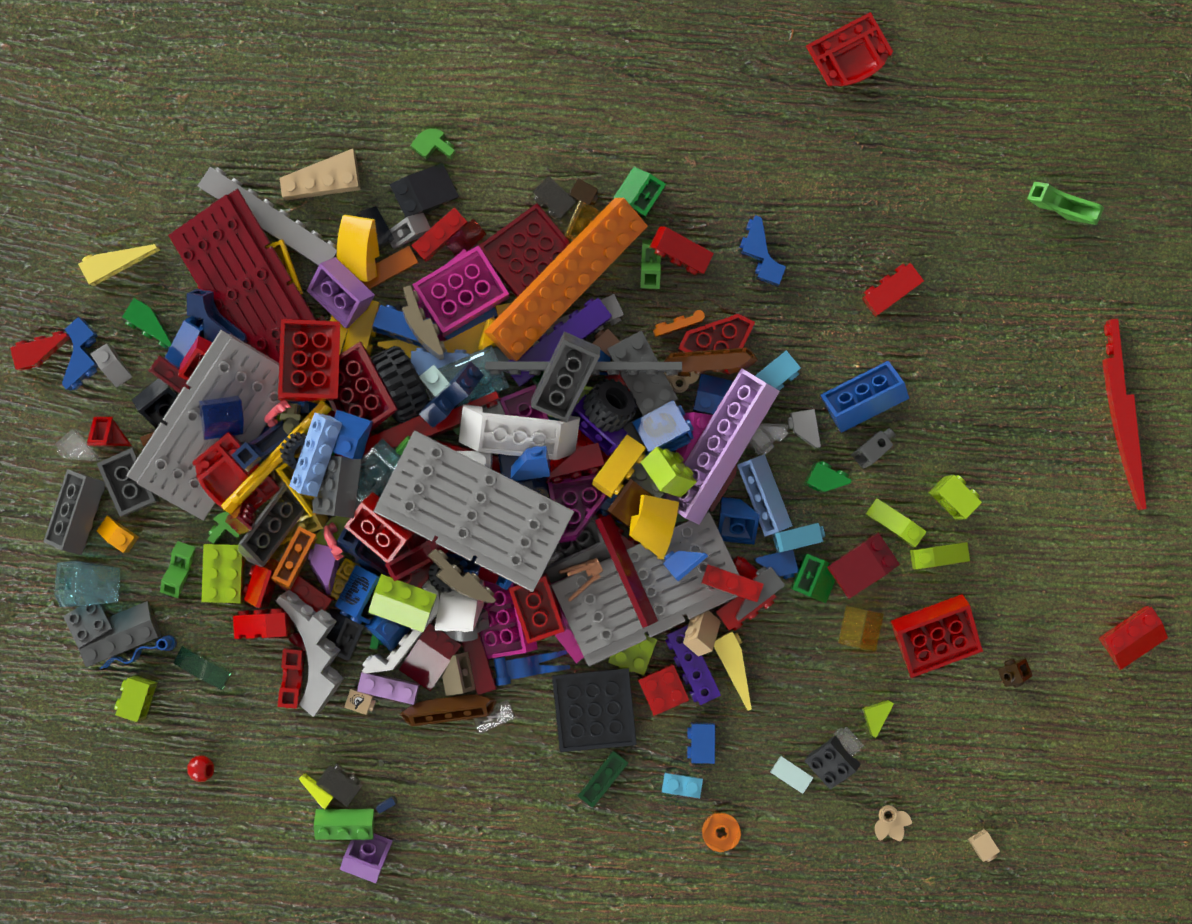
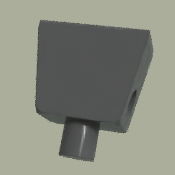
[851,428,896,469]

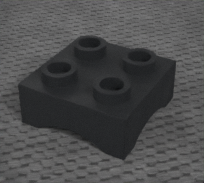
[805,735,861,790]

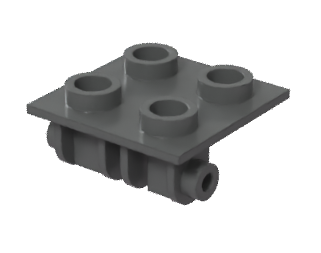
[63,597,112,648]

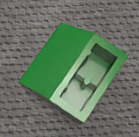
[613,167,666,220]
[803,461,852,493]
[790,553,835,603]

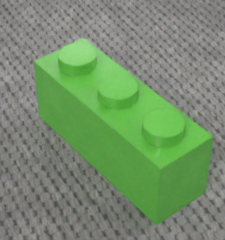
[314,809,375,840]

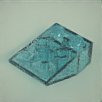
[54,561,120,608]

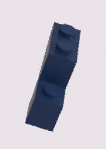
[187,289,247,343]
[419,361,484,428]
[231,420,289,472]
[337,528,390,577]

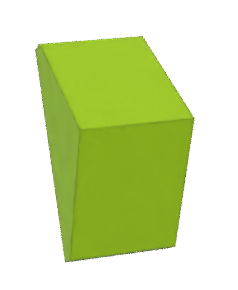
[862,700,894,738]

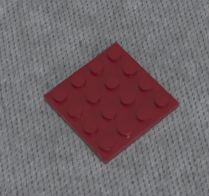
[479,203,570,297]

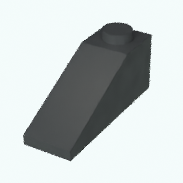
[735,566,785,621]

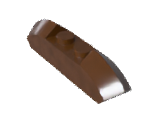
[664,348,758,377]
[400,694,497,727]

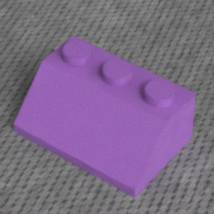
[307,257,375,328]

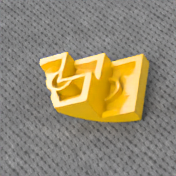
[629,495,679,560]

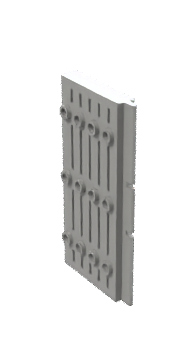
[126,330,281,521]
[373,430,574,592]
[551,512,739,666]

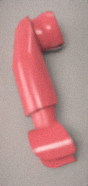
[264,399,291,428]
[324,522,344,560]

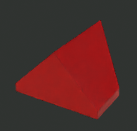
[87,417,132,447]

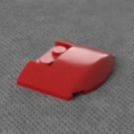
[806,12,893,86]
[193,431,280,509]

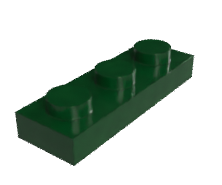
[577,750,629,808]

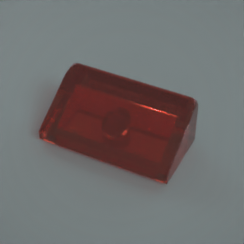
[445,218,487,256]

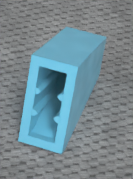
[772,523,825,552]

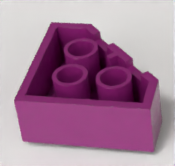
[548,474,608,543]

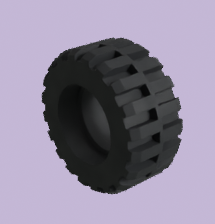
[371,346,429,423]

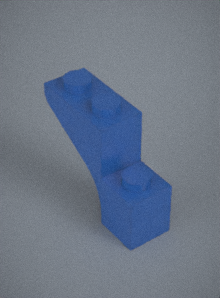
[739,215,786,287]
[62,317,99,391]

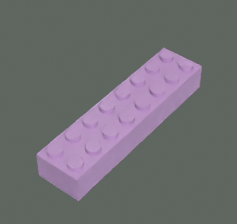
[663,368,780,524]

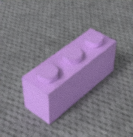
[357,672,420,705]

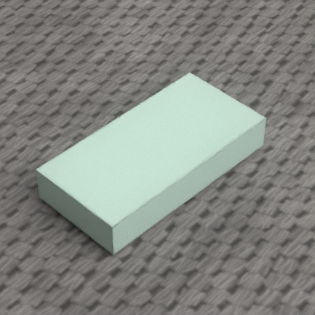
[770,756,813,794]

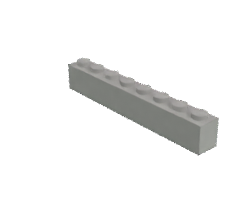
[198,167,337,266]

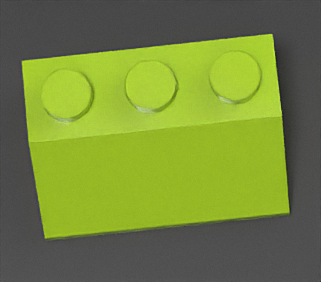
[368,574,437,633]

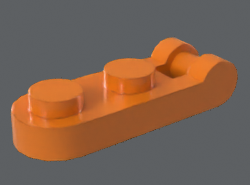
[653,310,705,338]

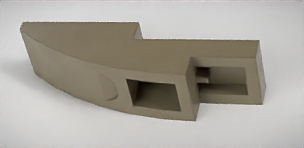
[402,286,446,360]
[428,549,496,603]

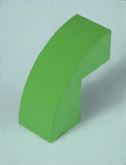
[640,239,661,289]
[160,541,196,598]

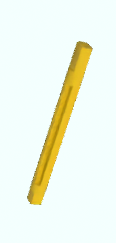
[221,400,332,515]

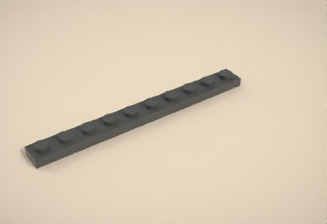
[485,362,682,376]

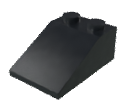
[389,163,459,218]

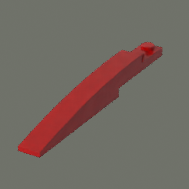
[1102,319,1146,510]
[335,391,502,458]

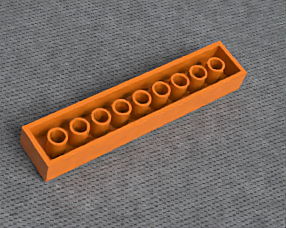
[484,198,648,361]

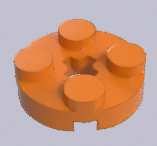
[702,812,741,852]

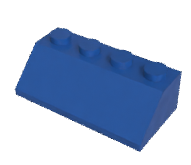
[820,361,909,433]

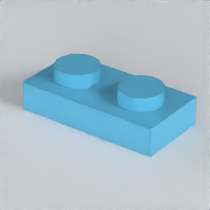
[662,772,703,799]

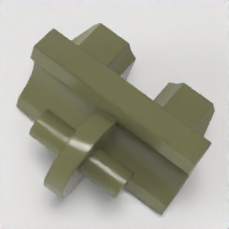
[280,403,305,434]

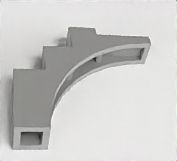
[276,590,344,717]

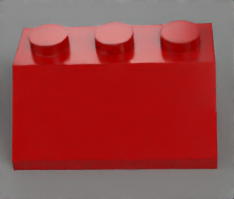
[1098,606,1168,670]

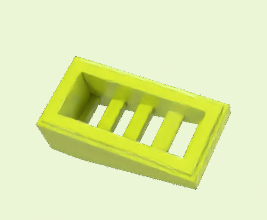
[299,774,335,810]

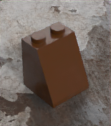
[606,479,654,529]

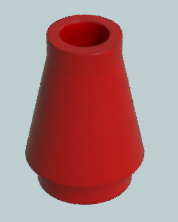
[733,556,758,580]

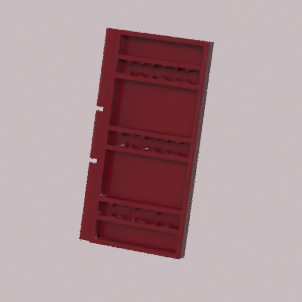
[168,188,316,363]

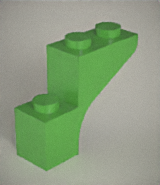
[1027,182,1104,225]

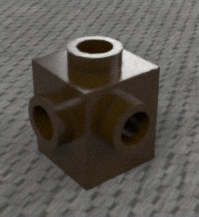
[998,658,1033,688]

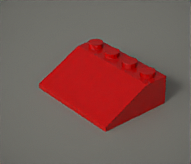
[278,319,340,401]
[891,594,983,678]

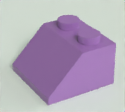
[308,544,340,595]
[340,834,392,883]

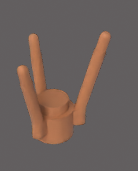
[559,558,603,601]

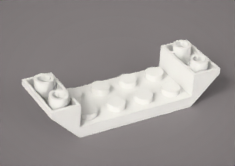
[459,404,580,460]
[362,579,441,673]

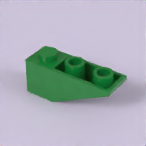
[122,298,173,349]

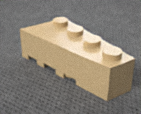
[280,149,361,201]

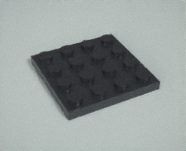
[552,668,637,752]

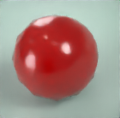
[187,755,214,782]

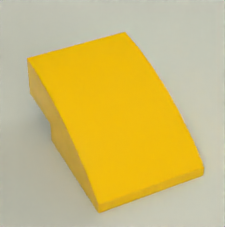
[337,215,380,282]

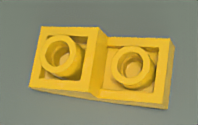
[325,558,356,600]

